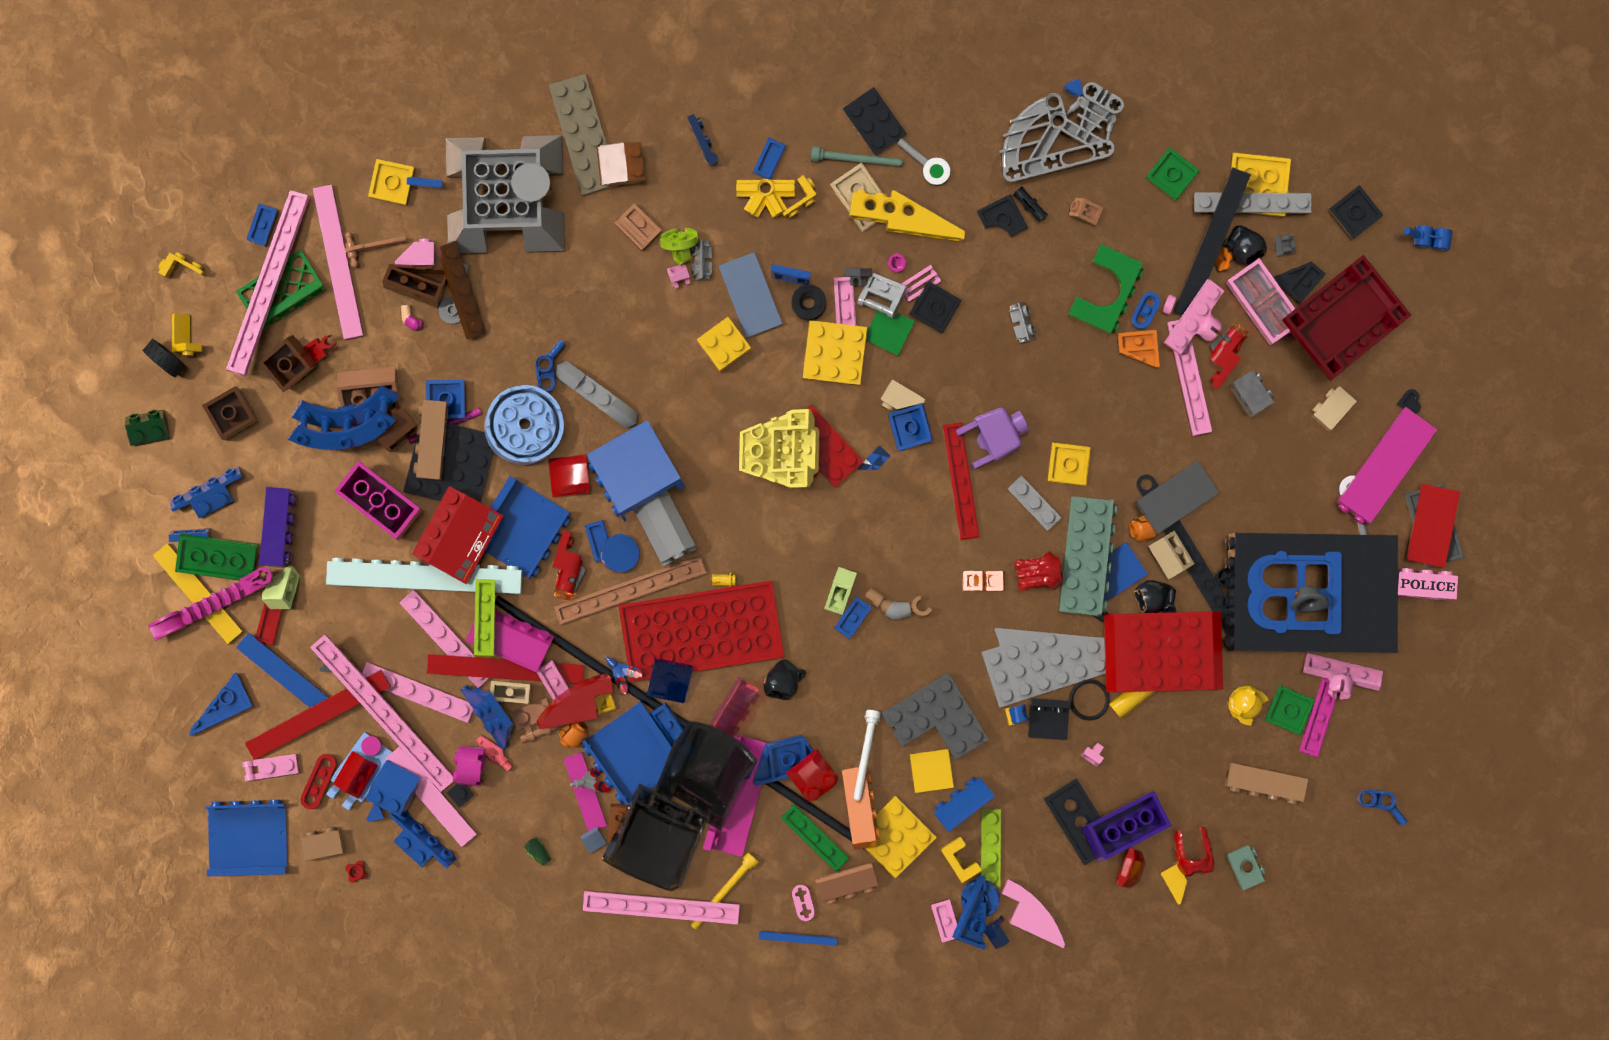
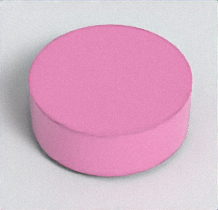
[1163,295,1176,315]

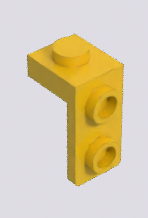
[782,175,817,218]
[158,252,206,278]
[172,313,202,356]

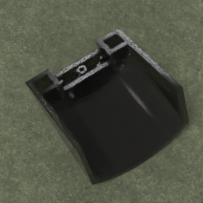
[655,721,757,831]
[601,784,709,891]

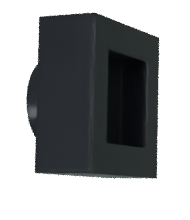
[447,784,474,808]

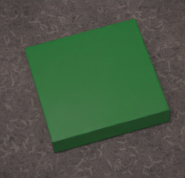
[1145,147,1200,202]
[866,311,915,356]
[1264,685,1315,736]

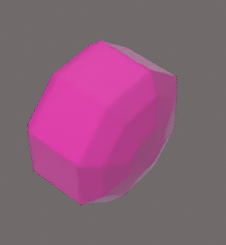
[888,253,907,273]

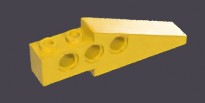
[849,190,965,242]

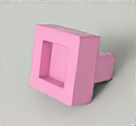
[667,263,690,289]
[1081,743,1104,767]

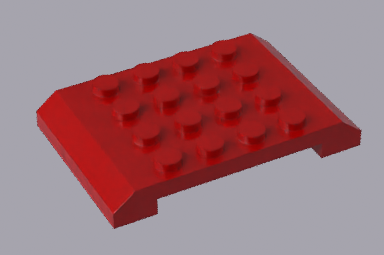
[1104,611,1223,692]

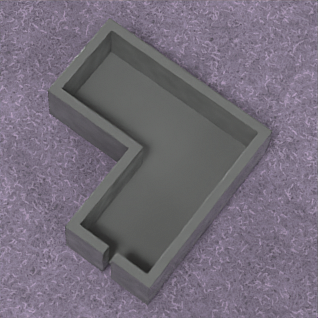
[881,673,989,760]

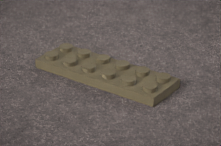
[549,74,617,196]

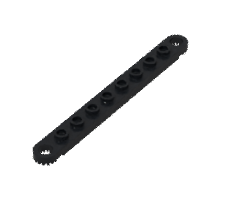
[1136,474,1228,636]

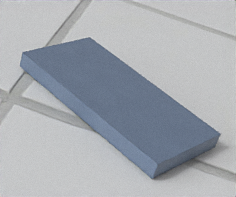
[718,252,782,338]

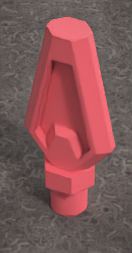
[476,735,513,772]

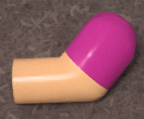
[401,305,423,330]

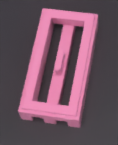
[902,265,941,302]

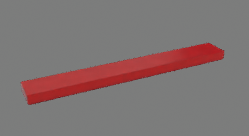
[426,654,584,684]
[245,669,391,760]

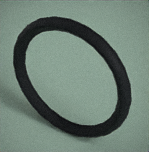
[1069,679,1110,720]

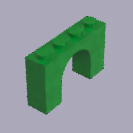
[1068,244,1144,335]

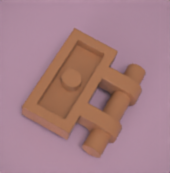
[510,698,558,743]

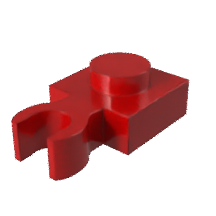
[303,335,336,363]

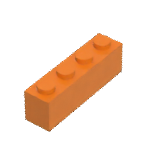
[842,767,880,850]

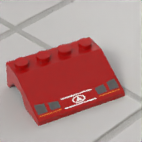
[412,486,504,585]

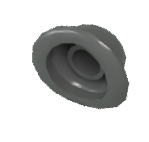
[1290,586,1329,613]

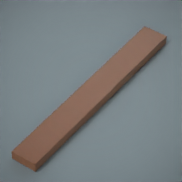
[554,555,707,625]

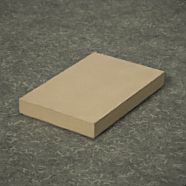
[830,163,894,233]

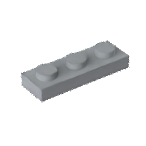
[1007,475,1061,531]

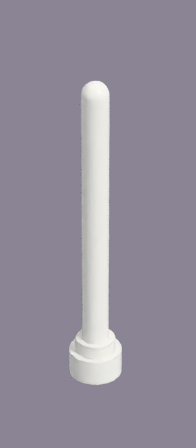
[853,710,881,801]

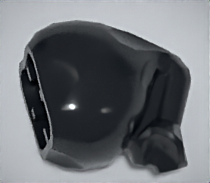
[1222,225,1267,265]
[1134,580,1176,613]
[763,659,806,700]

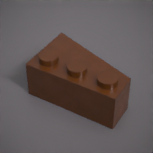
[382,264,448,308]

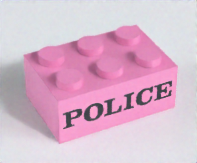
[1398,568,1458,601]

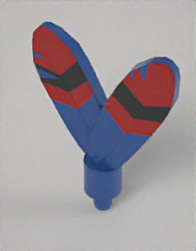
[605,656,643,694]

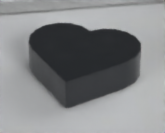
[1396,389,1421,414]

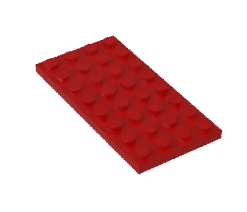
[618,580,784,682]

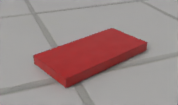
[1406,484,1460,568]

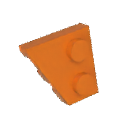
[1117,330,1160,368]

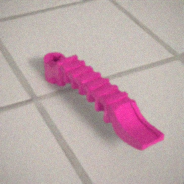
[148,567,273,641]

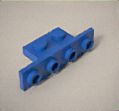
[169,467,242,518]
[389,811,456,869]

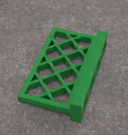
[236,250,327,331]

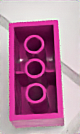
[334,461,422,541]

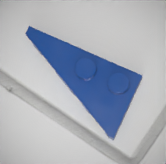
[189,673,253,736]
[952,874,987,950]

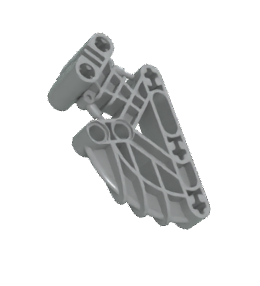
[999,82,1124,183]

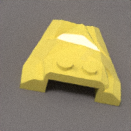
[739,409,819,488]

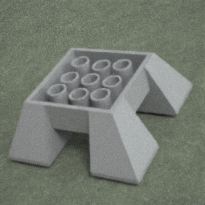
[446,135,564,254]

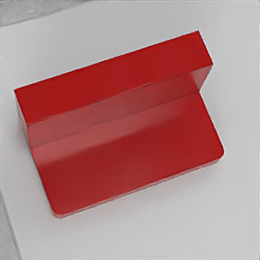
[333,751,378,799]

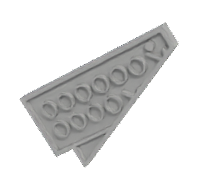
[981,628,1105,708]

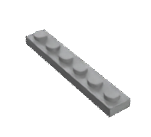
[1194,192,1311,214]

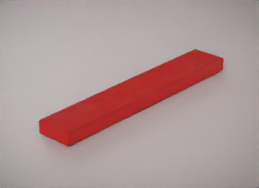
[942,422,980,540]

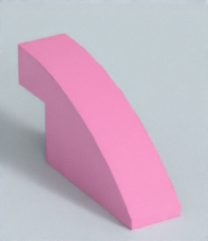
[1001,879,1065,948]

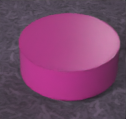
[361,736,381,756]

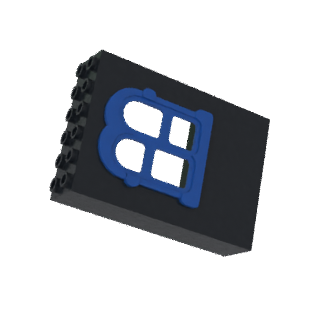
[1225,533,1398,654]

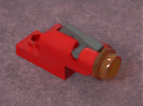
[1210,322,1249,390]
[552,530,586,601]

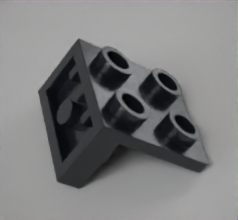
[1028,698,1071,740]

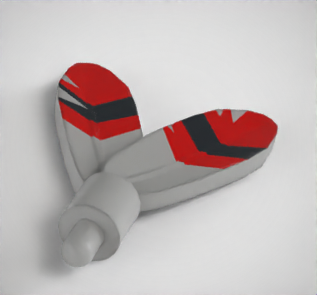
[570,766,610,793]

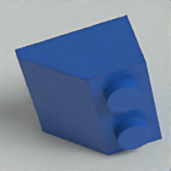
[366,759,421,817]

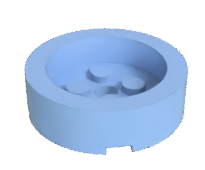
[484,385,564,465]

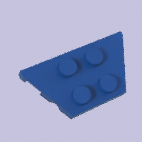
[460,685,513,751]
[753,735,814,786]

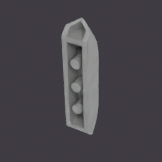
[555,361,638,428]

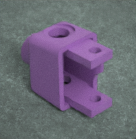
[955,407,1029,470]

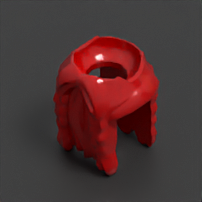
[1015,551,1063,591]
[1174,827,1214,877]

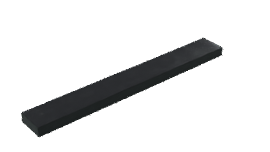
[1174,167,1251,315]

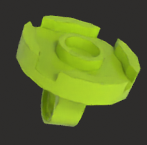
[660,228,699,265]

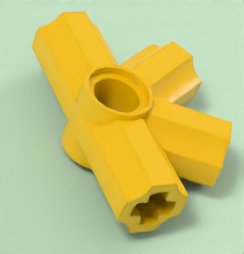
[736,179,795,218]

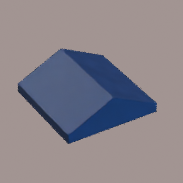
[426,379,465,420]
[888,403,934,451]

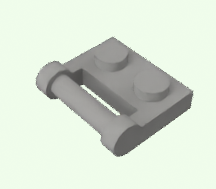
[857,272,907,319]

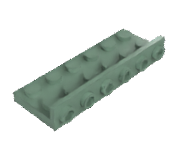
[1059,496,1117,617]

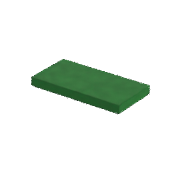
[175,533,258,581]

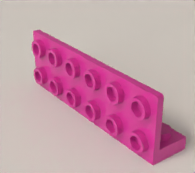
[703,734,766,857]

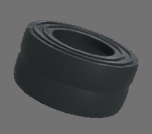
[791,285,826,320]

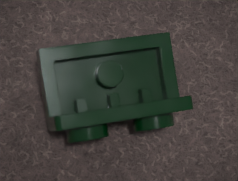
[125,409,169,446]

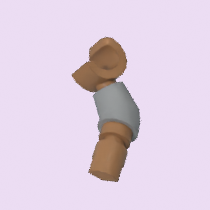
[866,587,933,620]

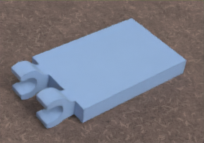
[326,732,392,810]

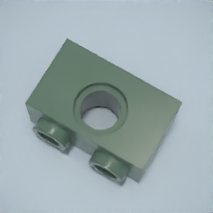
[1226,845,1266,891]

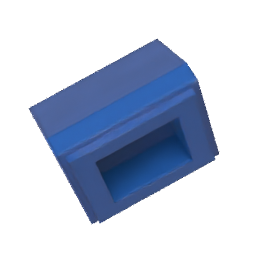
[1063,79,1082,98]
[367,804,386,822]

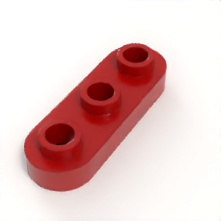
[300,754,337,809]

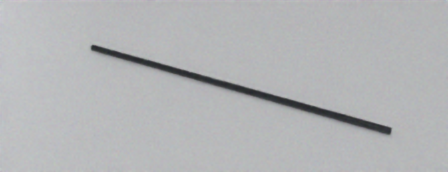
[495,595,867,852]

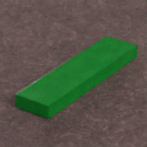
[781,804,850,872]

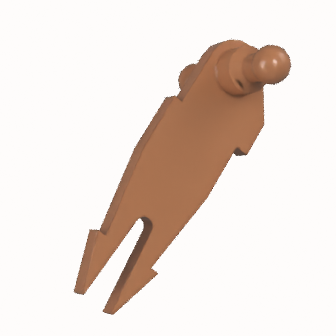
[345,232,406,268]

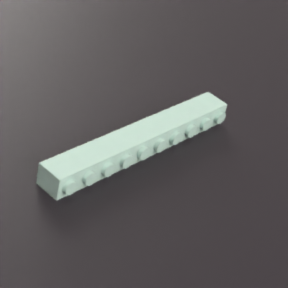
[326,558,523,594]

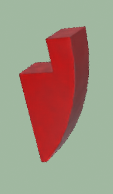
[536,673,613,729]

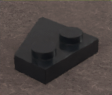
[1273,261,1326,303]

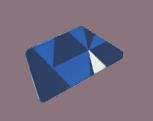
[858,446,890,470]

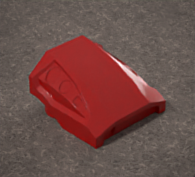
[548,454,591,498]
[1116,848,1146,889]

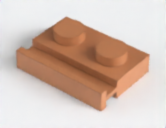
[615,203,662,251]

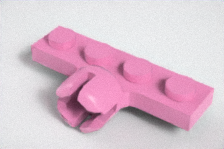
[1164,279,1224,354]
[1303,653,1383,700]

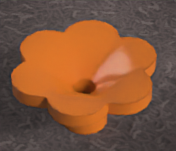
[1214,247,1232,271]

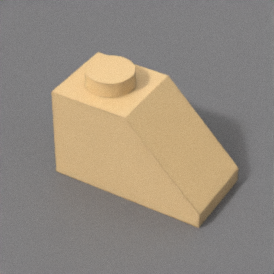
[880,379,926,411]

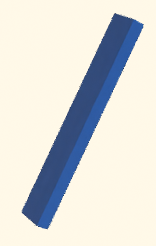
[236,633,328,708]

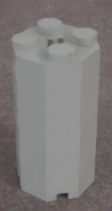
[634,491,698,567]

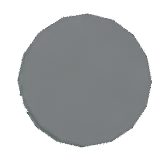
[511,163,551,203]

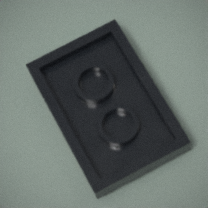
[842,87,907,156]

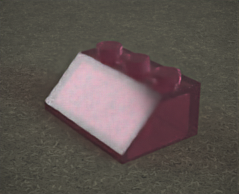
[708,677,760,740]

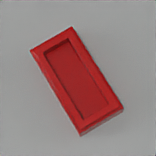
[255,603,283,646]

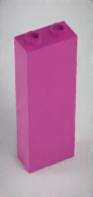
[1336,407,1437,525]

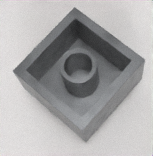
[1230,370,1274,418]

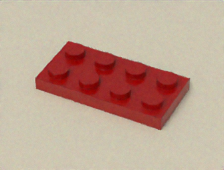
[806,405,864,487]

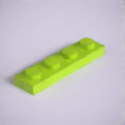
[474,579,495,657]
[981,809,1001,887]

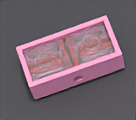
[1226,258,1295,346]

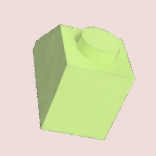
[262,566,300,609]
[824,567,857,615]

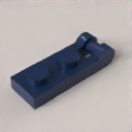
[687,114,718,167]

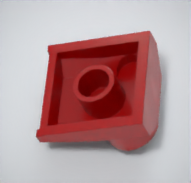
[785,749,838,801]

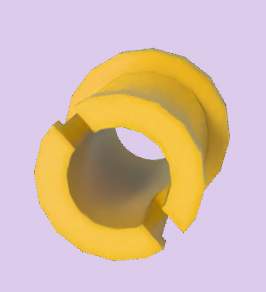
[712,573,736,587]

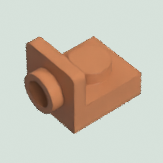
[1069,198,1103,225]

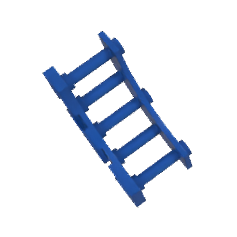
[288,385,398,450]

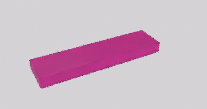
[1299,677,1338,758]
[563,752,607,831]

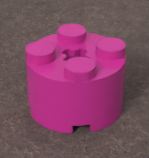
[453,745,486,787]

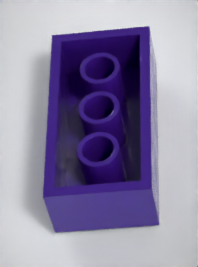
[259,487,297,568]
[1081,791,1172,862]

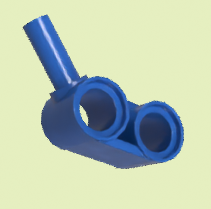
[1404,225,1453,250]
[535,340,565,393]
[1357,789,1408,826]

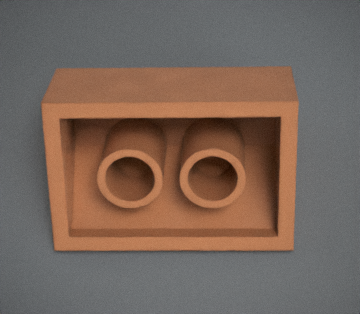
[337,366,400,412]
[815,863,878,904]

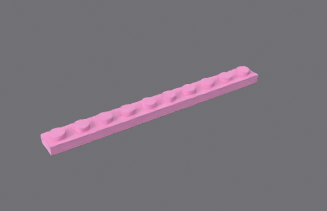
[226,190,310,376]
[310,634,453,792]

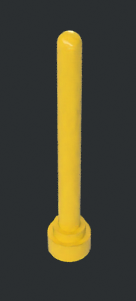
[692,852,760,929]

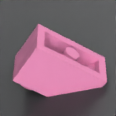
[395,238,436,267]

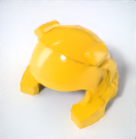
[1228,686,1269,726]

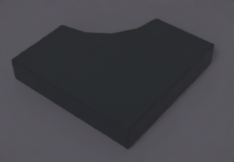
[976,194,1028,237]

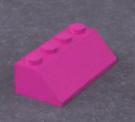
[466,610,554,673]

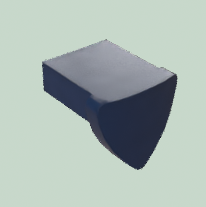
[984,915,1010,949]

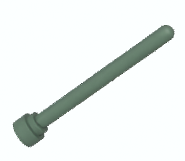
[811,146,904,167]

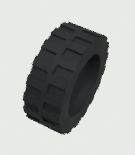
[142,338,185,378]

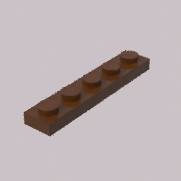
[436,241,486,339]

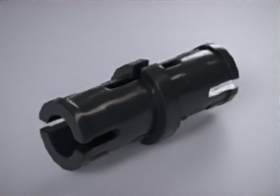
[1013,186,1048,223]

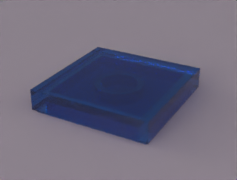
[646,658,693,703]

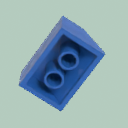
[934,777,995,832]

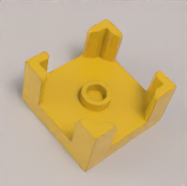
[940,836,982,883]

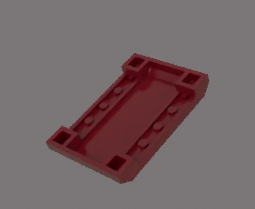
[1282,255,1412,381]

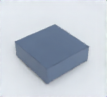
[580,827,607,853]

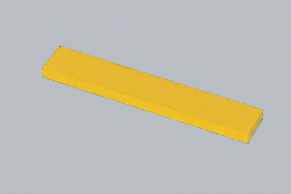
[153,543,243,644]

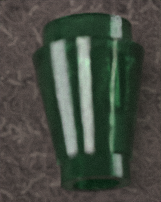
[523,837,551,866]

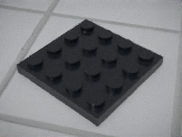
[403,423,494,503]

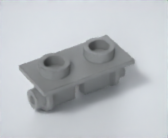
[691,240,712,280]
[1009,302,1036,343]

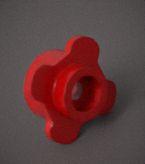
[345,861,367,883]

